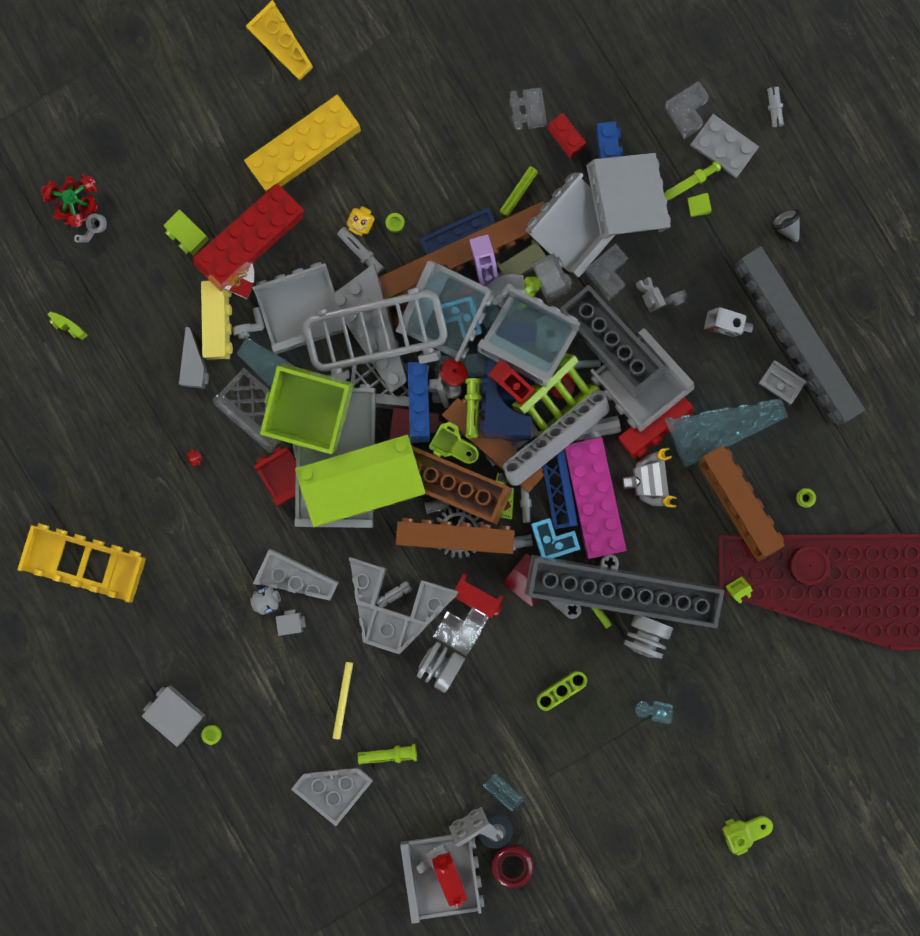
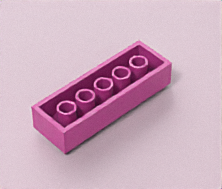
[564,437,627,559]

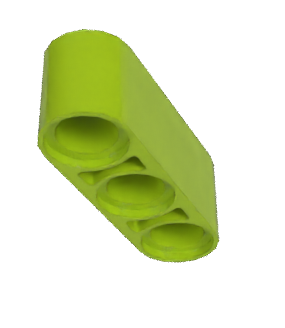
[536,671,587,711]

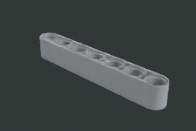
[503,390,610,485]

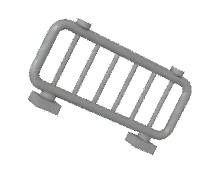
[303,287,447,380]

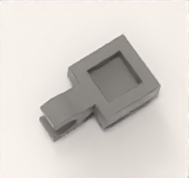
[636,277,666,313]
[416,843,447,873]

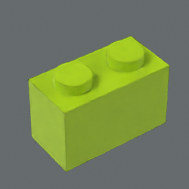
[163,209,209,256]

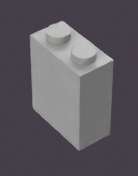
[142,685,205,747]

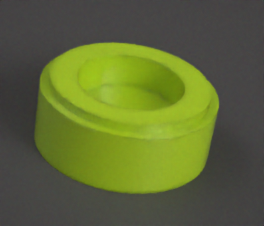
[386,213,405,233]
[201,725,222,745]

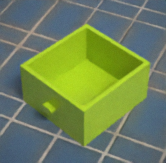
[260,364,355,454]

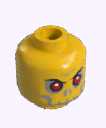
[347,206,375,236]

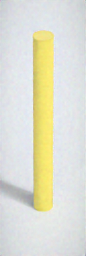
[333,662,353,739]

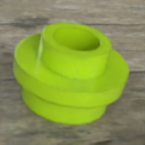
[796,488,816,508]

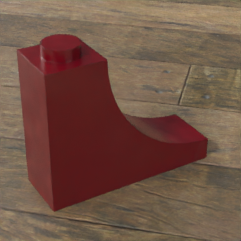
[389,408,443,440]

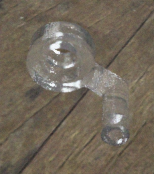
[653,286,688,308]

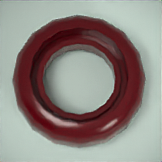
[492,845,534,888]

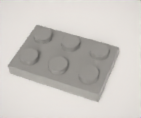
[690,114,759,178]

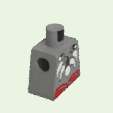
[704,307,753,337]

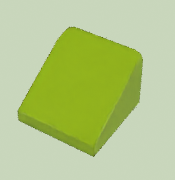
[688,193,711,217]

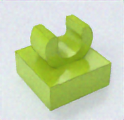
[725,576,753,603]

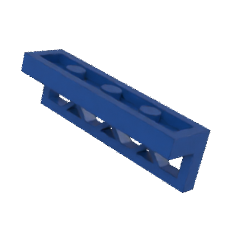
[543,449,578,529]

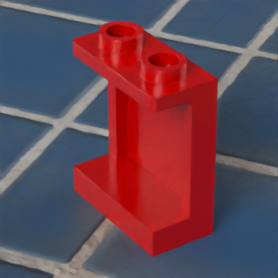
[254,446,296,506]

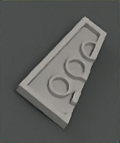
[253,549,339,600]

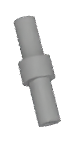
[520,487,532,523]

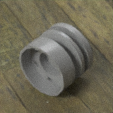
[624,615,673,659]
[417,642,465,693]

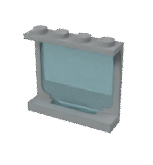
[396,260,494,362]
[478,287,580,387]

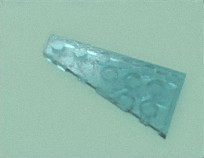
[665,399,788,468]

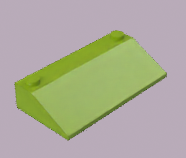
[295,435,426,527]

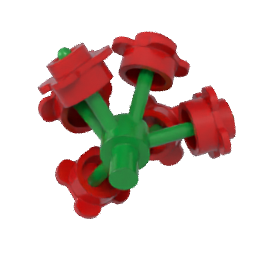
[41,174,98,228]

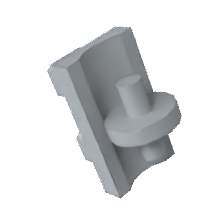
[428,373,462,408]

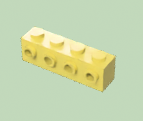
[201,281,233,360]

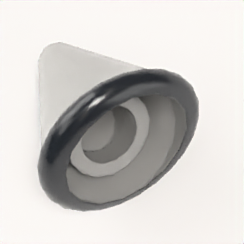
[770,209,801,242]

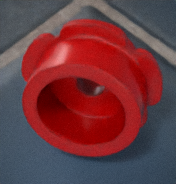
[186,449,203,467]

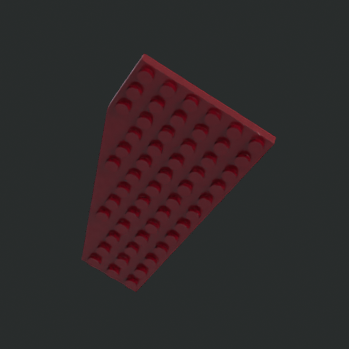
[718,534,920,650]

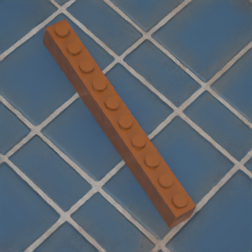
[378,201,545,299]

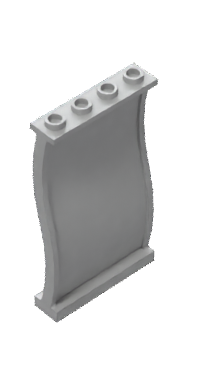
[295,384,376,528]

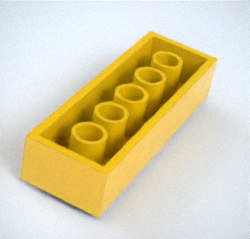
[244,94,361,193]

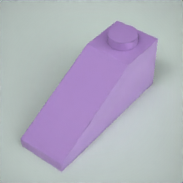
[470,235,498,287]

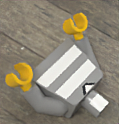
[623,448,677,508]

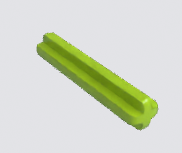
[500,166,538,217]

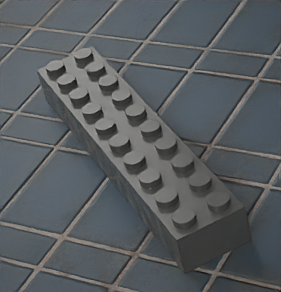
[735,246,865,425]
[524,555,725,628]

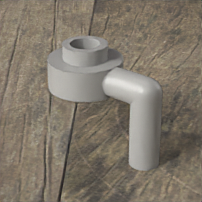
[74,214,107,243]
[232,307,264,339]

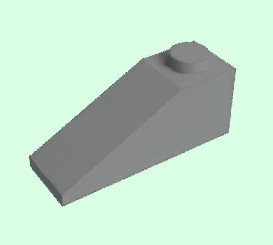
[179,327,209,389]

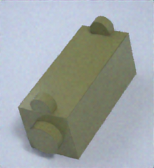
[496,239,547,277]

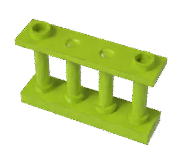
[512,353,600,437]

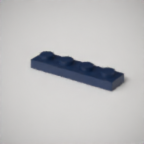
[420,207,496,255]

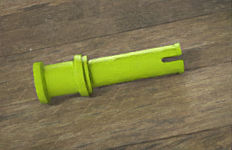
[465,378,483,438]
[358,744,417,765]

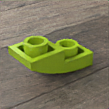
[48,312,88,340]

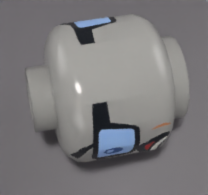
[250,587,281,615]

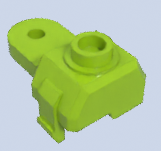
[429,421,479,464]
[722,816,773,856]

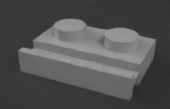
[758,360,807,405]

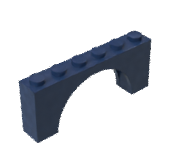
[480,321,537,441]

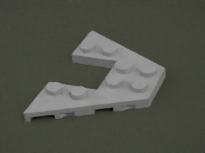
[349,557,459,654]

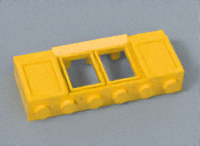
[17,523,146,603]

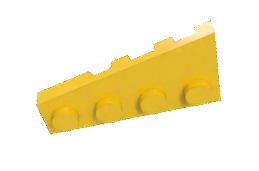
[246,0,313,81]

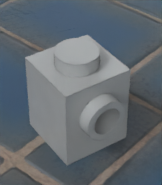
[276,610,306,636]

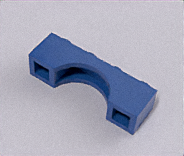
[408,362,430,443]

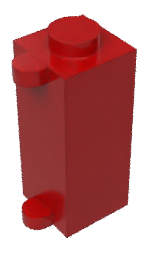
[455,574,504,619]
[432,852,468,907]

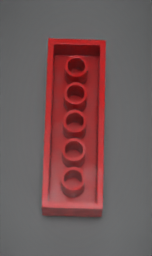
[194,184,304,292]

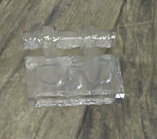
[509,87,547,130]

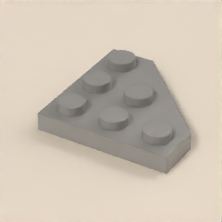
[291,768,373,826]

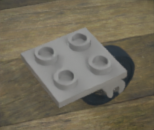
[449,807,513,848]

